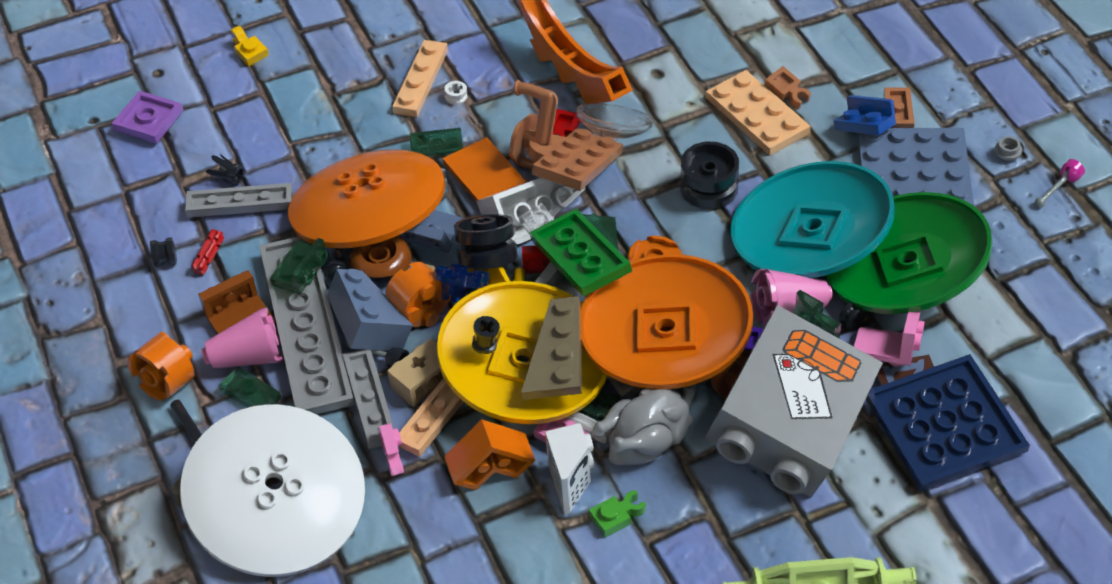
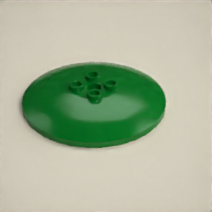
[826,192,993,314]

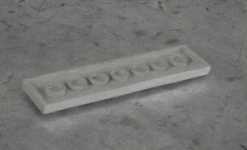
[259,237,355,414]

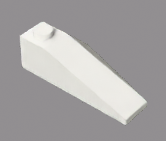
[477,177,586,245]

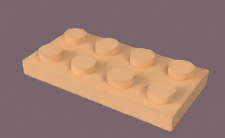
[706,70,811,156]

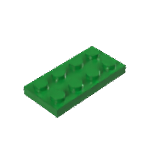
[529,209,632,297]

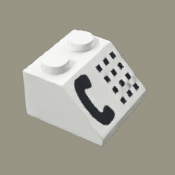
[545,423,594,514]

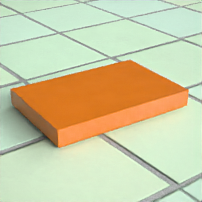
[442,137,527,205]

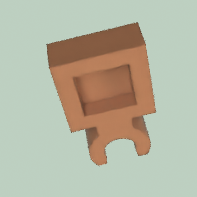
[764,66,811,109]

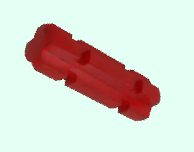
[191,229,224,275]

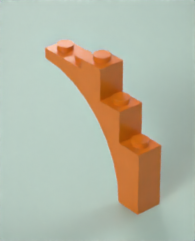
[516,0,633,104]

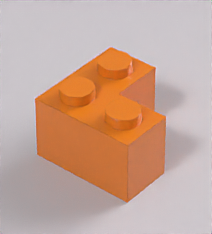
[444,419,536,490]

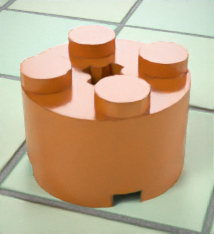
[385,262,453,327]
[127,332,195,401]

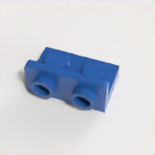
[834,95,896,135]

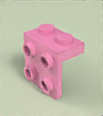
[854,311,925,366]

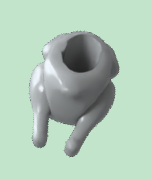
[592,384,696,466]

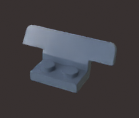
[399,210,465,253]

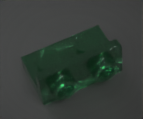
[270,238,328,295]

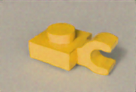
[230,25,269,67]

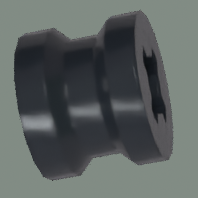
[150,237,177,267]

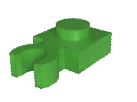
[589,490,646,538]

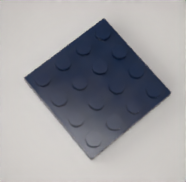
[865,354,1030,491]

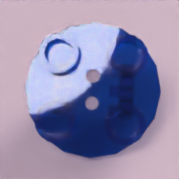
[433,264,490,303]

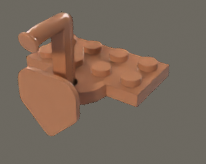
[509,80,623,191]

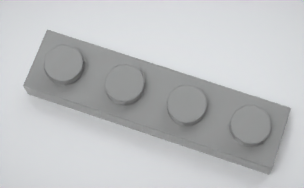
[185,183,293,218]
[342,349,394,449]

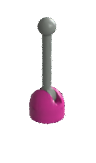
[1034,159,1085,208]

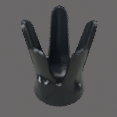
[205,154,246,185]

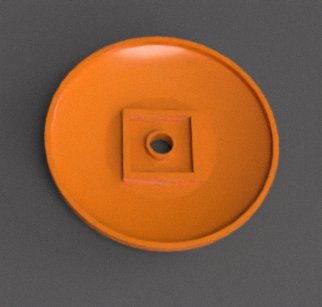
[288,150,445,248]
[581,254,753,389]

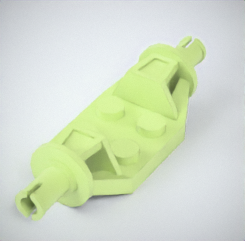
[722,557,917,584]

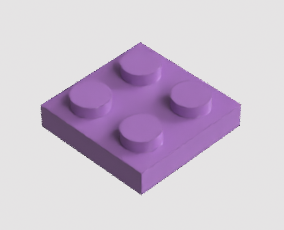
[112,91,183,144]

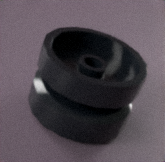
[681,141,739,209]
[454,214,518,269]

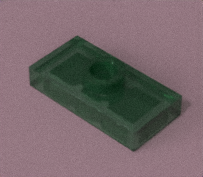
[409,127,463,156]
[219,367,281,408]

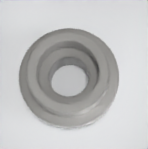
[995,136,1022,161]

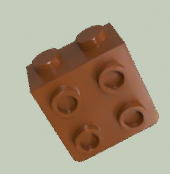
[198,270,277,334]

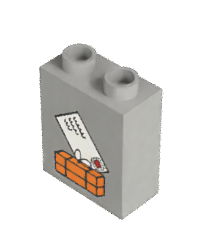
[705,305,883,497]

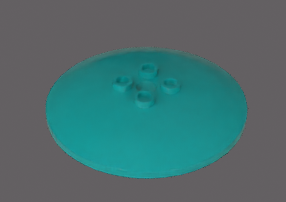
[731,161,895,278]

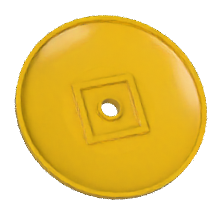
[437,281,608,424]

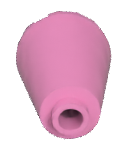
[750,269,832,326]
[201,308,284,369]

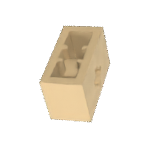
[387,339,444,407]

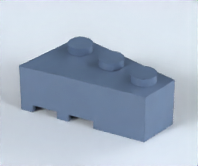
[327,269,413,351]

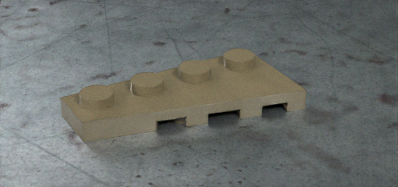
[521,296,582,400]

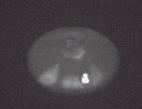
[576,103,653,142]

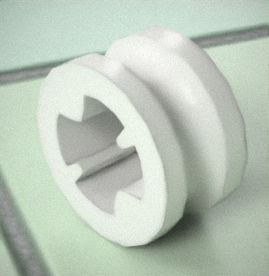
[445,81,467,105]

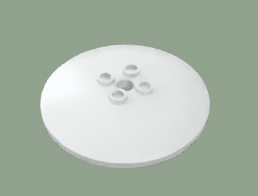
[180,405,365,577]

